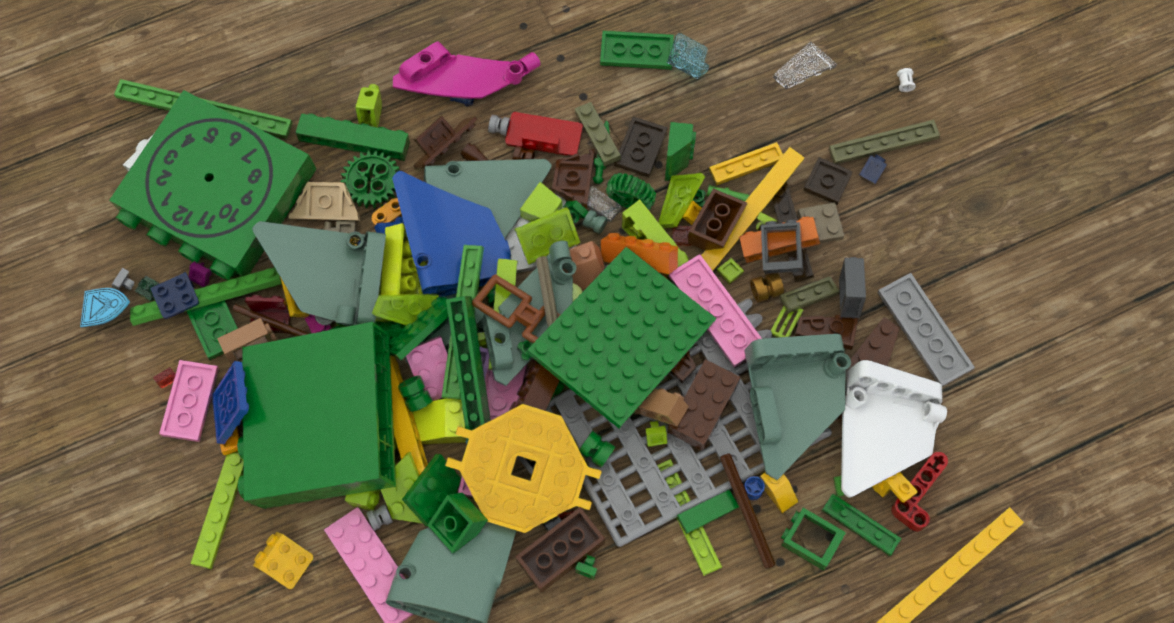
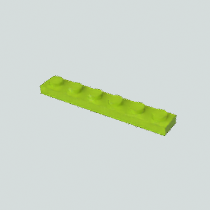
[191,451,244,570]

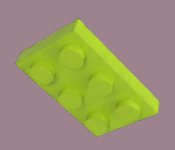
[514,207,581,265]

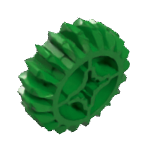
[606,173,656,210]

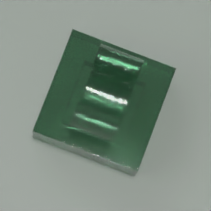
[135,276,160,302]

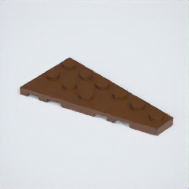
[835,317,900,424]

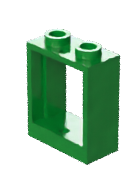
[781,508,846,571]

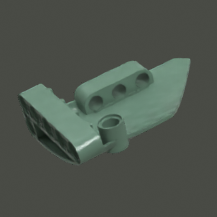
[386,508,516,623]

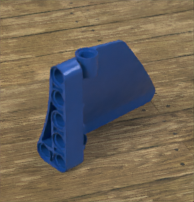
[392,171,512,297]

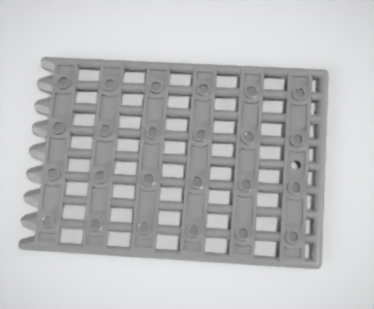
[546,299,832,547]

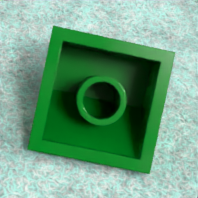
[427,493,488,553]

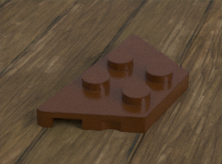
[552,149,595,208]

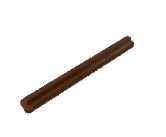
[720,453,775,569]

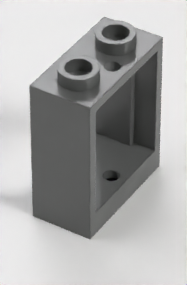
[761,220,803,274]
[839,257,866,318]

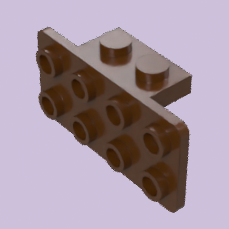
[413,116,478,168]

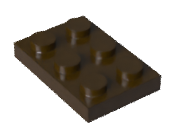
[614,116,668,177]

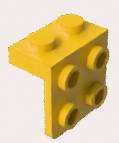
[253,532,313,589]

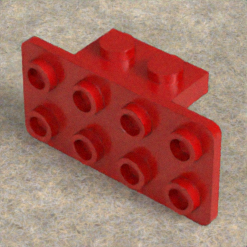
[505,112,583,156]

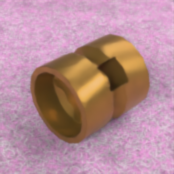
[750,273,784,303]

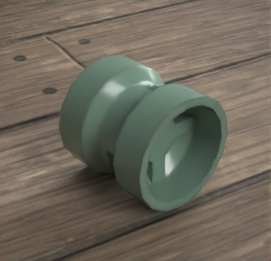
[582,209,608,234]

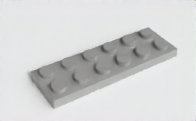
[877,273,975,387]

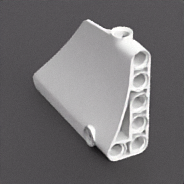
[841,360,947,498]

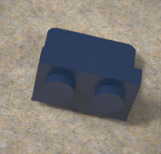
[150,272,199,319]

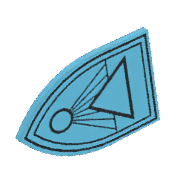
[80,288,130,328]

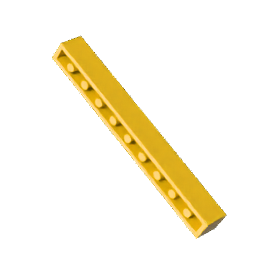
[876,507,1024,623]

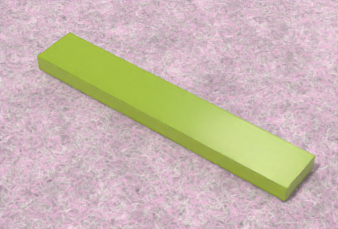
[488,258,517,370]
[657,459,722,576]

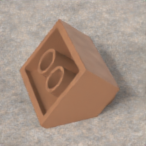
[563,241,605,291]

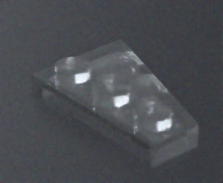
[773,42,837,89]

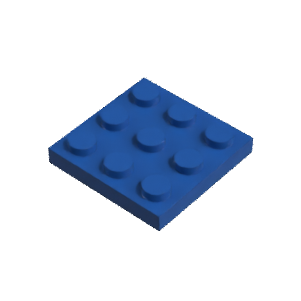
[212,361,249,444]

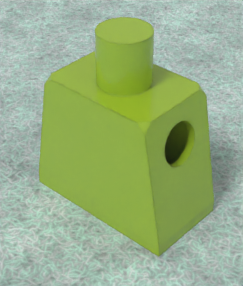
[355,84,382,128]
[520,182,563,222]

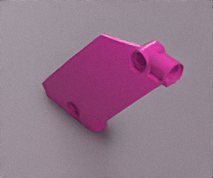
[393,41,541,99]

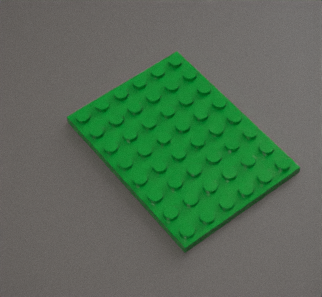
[527,247,717,429]

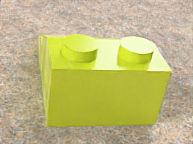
[413,399,466,444]

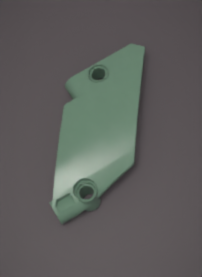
[482,241,576,386]

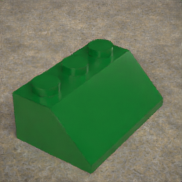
[665,122,696,181]

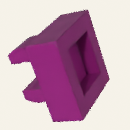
[189,261,212,287]

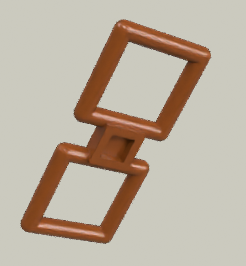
[472,274,561,343]

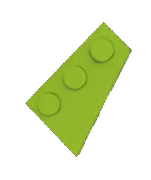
[658,173,705,228]

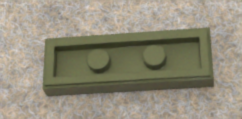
[779,276,839,313]

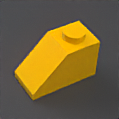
[760,472,798,514]

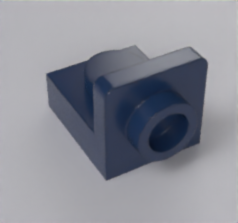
[859,154,888,184]

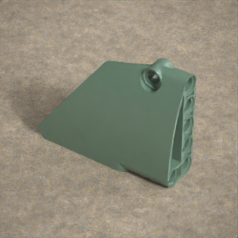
[744,334,851,480]

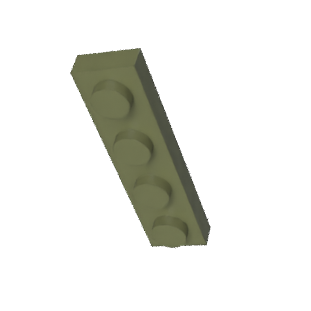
[575,102,621,166]

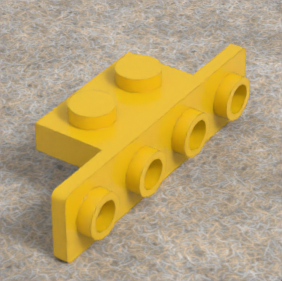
[872,472,917,503]

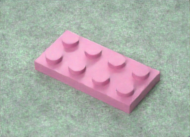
[159,360,219,442]

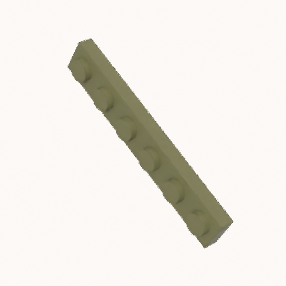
[829,120,940,164]

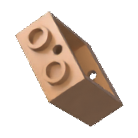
[217,318,277,365]

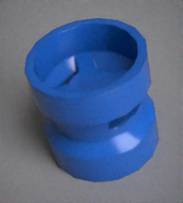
[744,476,765,500]

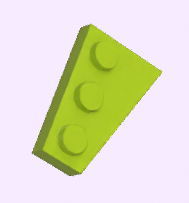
[372,294,439,325]

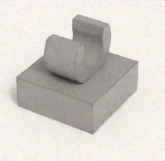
[112,268,134,291]

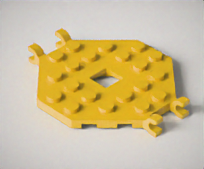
[446,404,602,533]

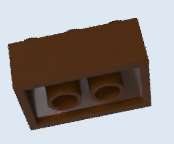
[688,188,747,250]

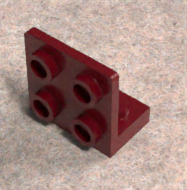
[245,295,291,334]

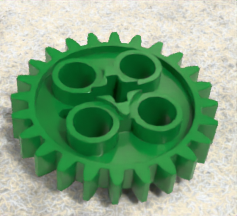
[341,150,400,208]

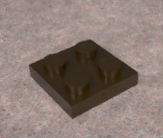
[803,157,853,205]

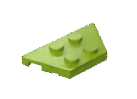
[381,452,422,523]

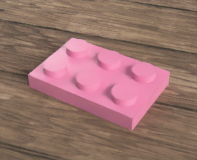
[406,336,448,401]

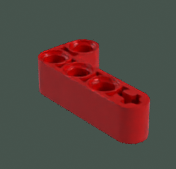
[891,452,948,532]

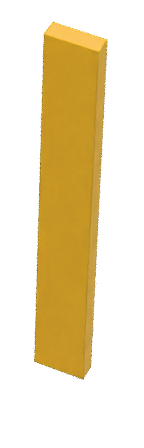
[701,147,804,271]

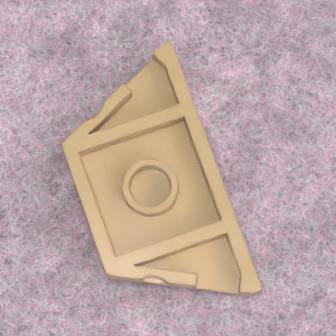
[289,182,360,221]

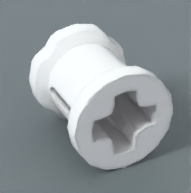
[897,68,916,92]

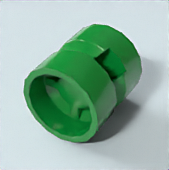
[398,375,432,412]
[579,431,615,468]

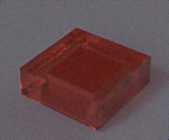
[672,226,691,246]
[153,367,176,388]

